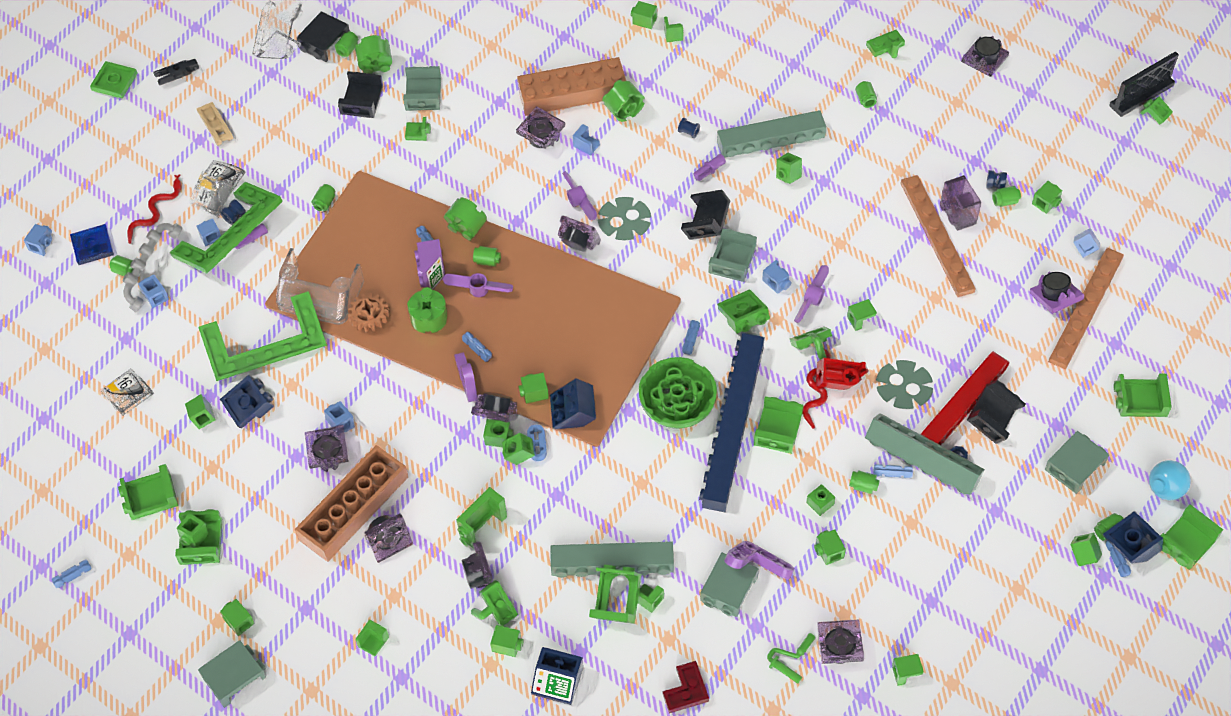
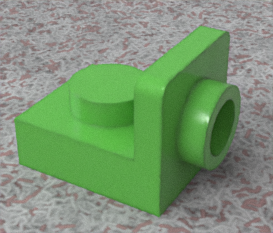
[1140,96,1173,125]
[405,117,431,141]

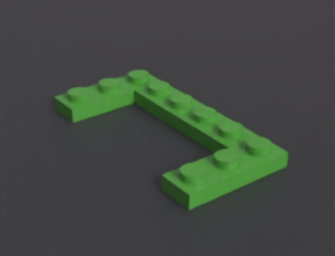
[170,182,283,274]
[198,291,327,381]

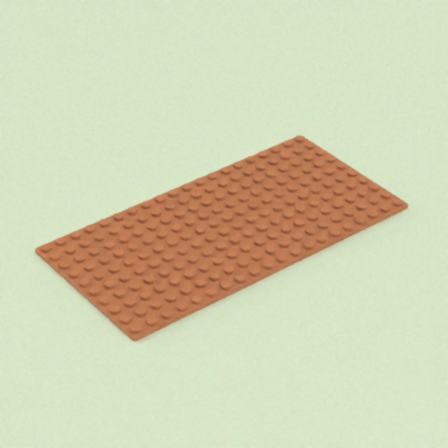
[265,171,681,447]

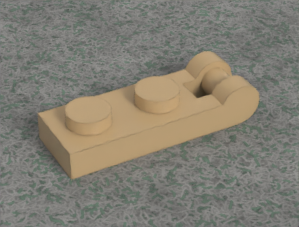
[196,102,234,146]

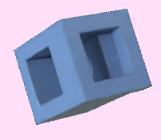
[24,224,53,256]
[762,260,792,294]
[138,275,169,309]
[324,401,355,437]

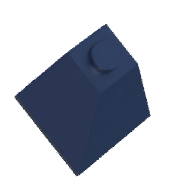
[1103,511,1163,564]

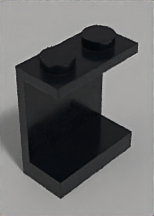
[296,11,350,62]
[338,71,383,118]
[681,189,731,240]
[967,380,1026,444]

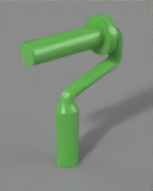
[767,633,816,684]

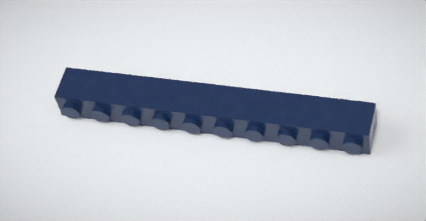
[699,333,765,513]

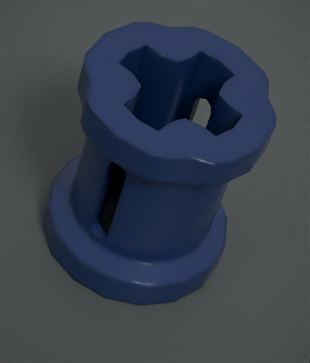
[678,118,701,139]

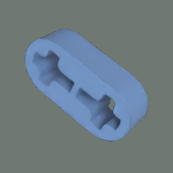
[527,424,547,461]

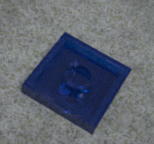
[70,224,114,266]

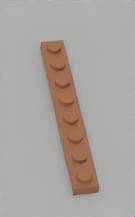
[900,175,976,298]
[1048,247,1124,370]

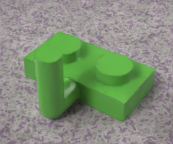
[866,29,905,58]
[789,326,832,360]
[471,580,518,626]

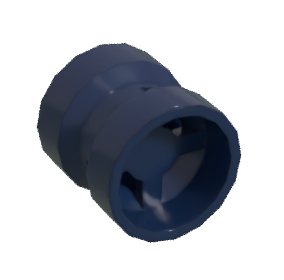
[986,170,1007,189]
[220,199,246,225]

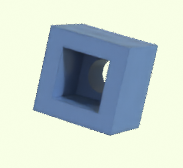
[196,218,221,247]

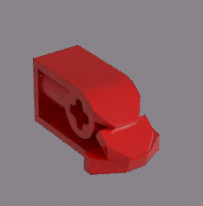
[816,358,869,390]

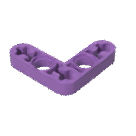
[454,352,478,403]
[724,541,795,579]

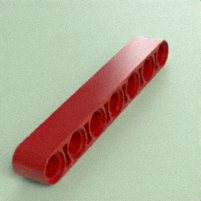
[920,351,1010,445]

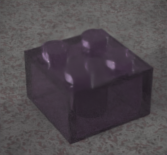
[939,175,982,231]

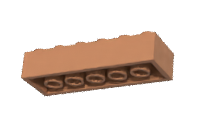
[517,57,626,116]
[294,445,408,562]

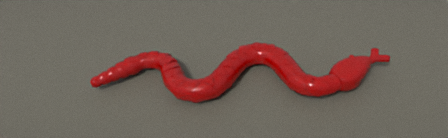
[127,174,182,244]
[802,349,831,429]

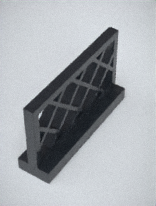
[1109,51,1179,117]

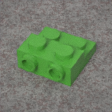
[717,289,770,334]

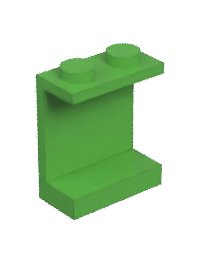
[754,396,803,454]
[1160,504,1224,570]

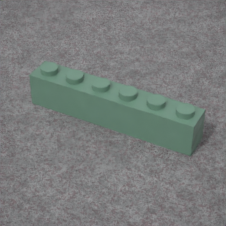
[717,110,827,158]
[865,413,985,495]
[550,541,674,578]

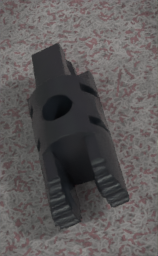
[153,59,199,86]

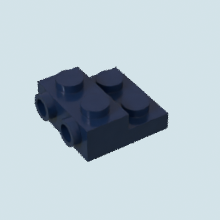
[220,374,274,429]

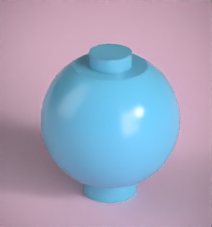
[1149,460,1191,500]

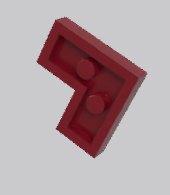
[662,661,709,714]

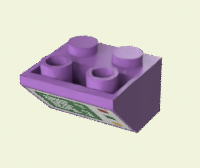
[414,239,445,290]

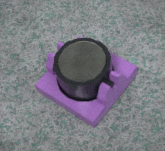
[1030,271,1084,314]

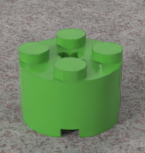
[355,35,392,74]
[602,80,645,122]
[444,197,487,241]
[407,287,448,333]

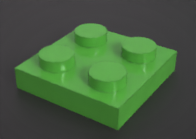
[90,61,138,99]

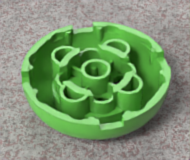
[639,357,717,429]

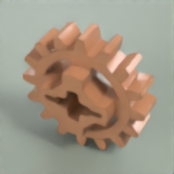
[348,293,390,332]

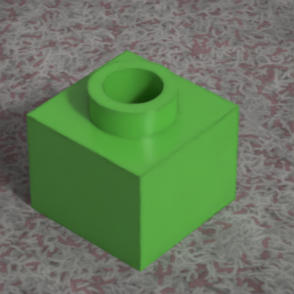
[806,484,836,516]

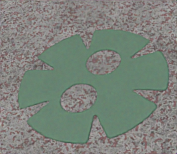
[597,197,652,241]
[876,360,933,409]

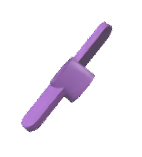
[562,171,597,220]
[794,265,829,323]
[443,273,513,297]

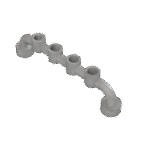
[122,223,183,312]

